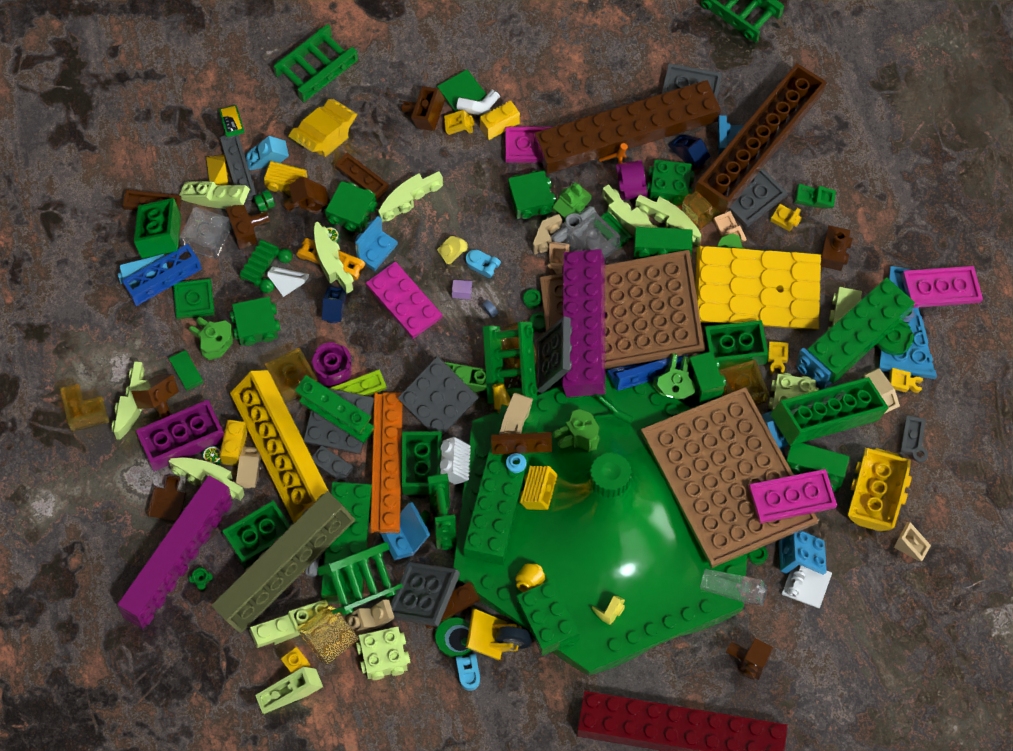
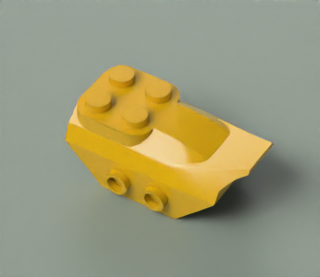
[848,447,912,531]

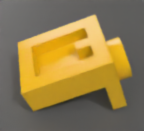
[444,110,474,135]
[771,204,802,231]
[281,647,311,674]

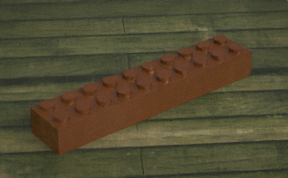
[694,63,827,214]
[534,80,721,174]

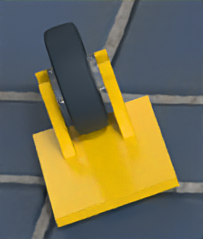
[466,609,532,660]

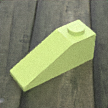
[255,667,323,714]

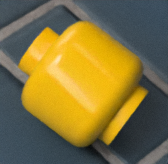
[515,563,545,592]

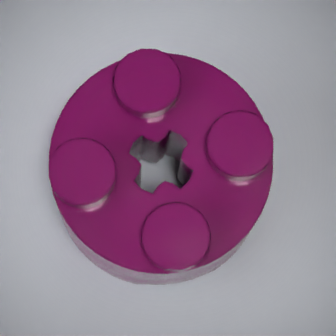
[616,160,648,200]
[312,342,352,388]

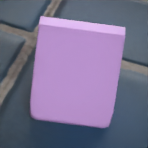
[452,280,472,299]

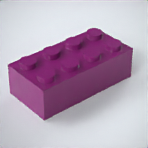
[136,400,224,472]

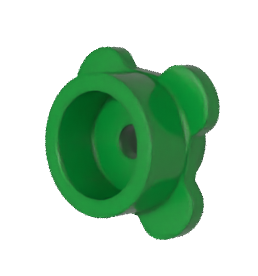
[189,566,213,590]

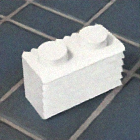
[440,437,471,484]

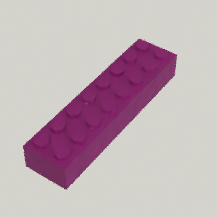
[563,249,605,397]
[117,475,233,629]

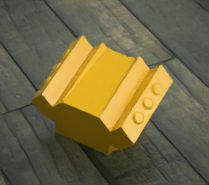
[288,99,358,157]

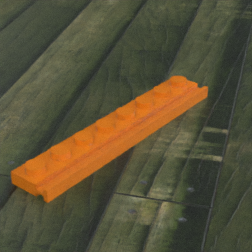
[371,393,403,533]

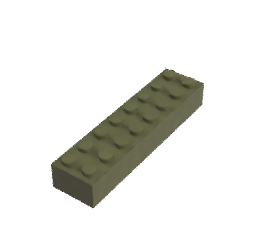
[211,491,355,634]

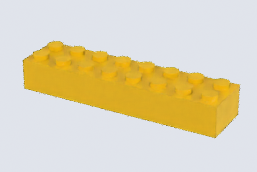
[230,370,328,523]

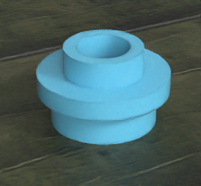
[506,453,526,473]

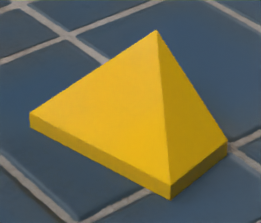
[206,154,229,185]

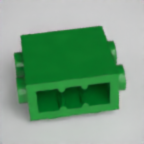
[647,160,694,206]
[508,171,556,219]
[325,181,377,233]
[230,297,281,346]

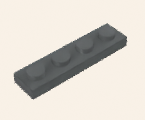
[220,135,256,201]

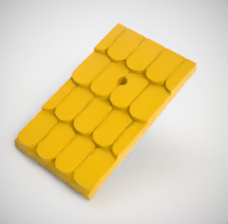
[695,246,821,330]

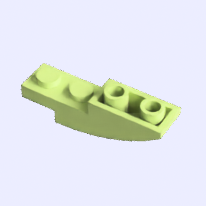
[378,171,443,222]
[179,181,250,209]
[602,184,658,236]
[635,195,701,246]
[314,222,354,293]
[112,362,146,439]
[169,458,245,501]
[249,599,333,648]

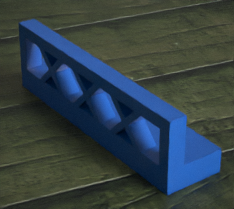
[122,244,202,306]
[607,355,688,391]

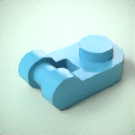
[466,250,501,278]
[456,654,480,691]

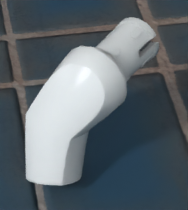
[457,89,500,116]

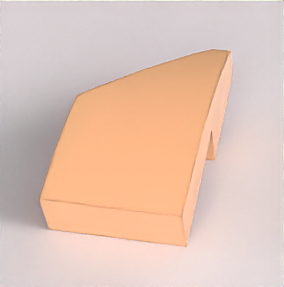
[713,211,747,242]
[547,242,569,274]

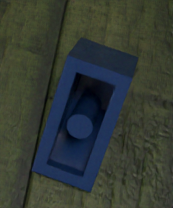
[668,134,711,167]
[322,286,347,323]

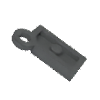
[900,415,928,463]
[312,445,353,483]

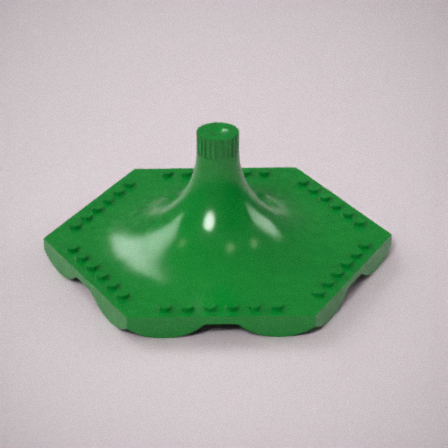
[453,367,748,675]

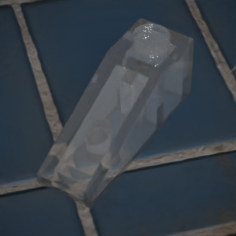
[700,569,768,606]

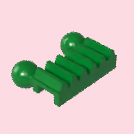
[240,240,293,294]

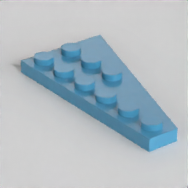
[879,266,937,379]

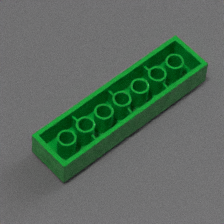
[463,405,540,565]

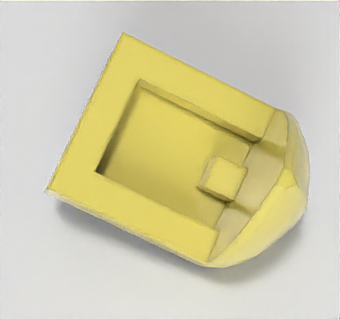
[437,236,468,264]
[592,596,625,625]

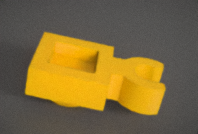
[768,341,789,374]
[889,368,923,393]

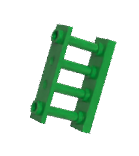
[700,0,784,43]
[274,24,358,103]
[483,322,538,404]
[295,375,375,444]
[427,473,456,550]
[317,542,403,615]

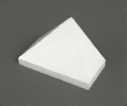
[268,267,309,297]

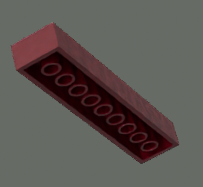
[577,691,788,751]

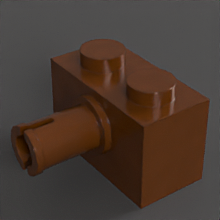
[402,86,445,131]
[284,177,329,214]
[226,205,270,250]
[820,225,853,271]
[131,374,179,420]
[726,638,773,680]

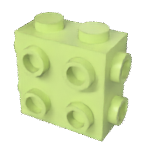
[768,373,819,411]
[356,627,410,680]

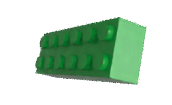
[807,277,915,384]
[770,377,889,446]
[321,482,372,605]

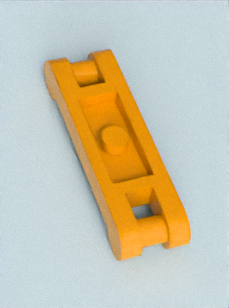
[296,238,365,280]

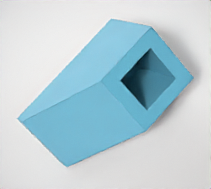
[245,136,289,170]

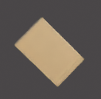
[894,522,931,561]

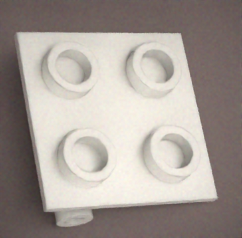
[782,565,832,609]

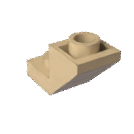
[533,214,562,254]
[862,368,900,414]
[499,393,533,435]
[236,446,261,488]
[346,600,394,635]

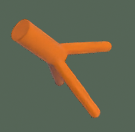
[599,143,628,178]

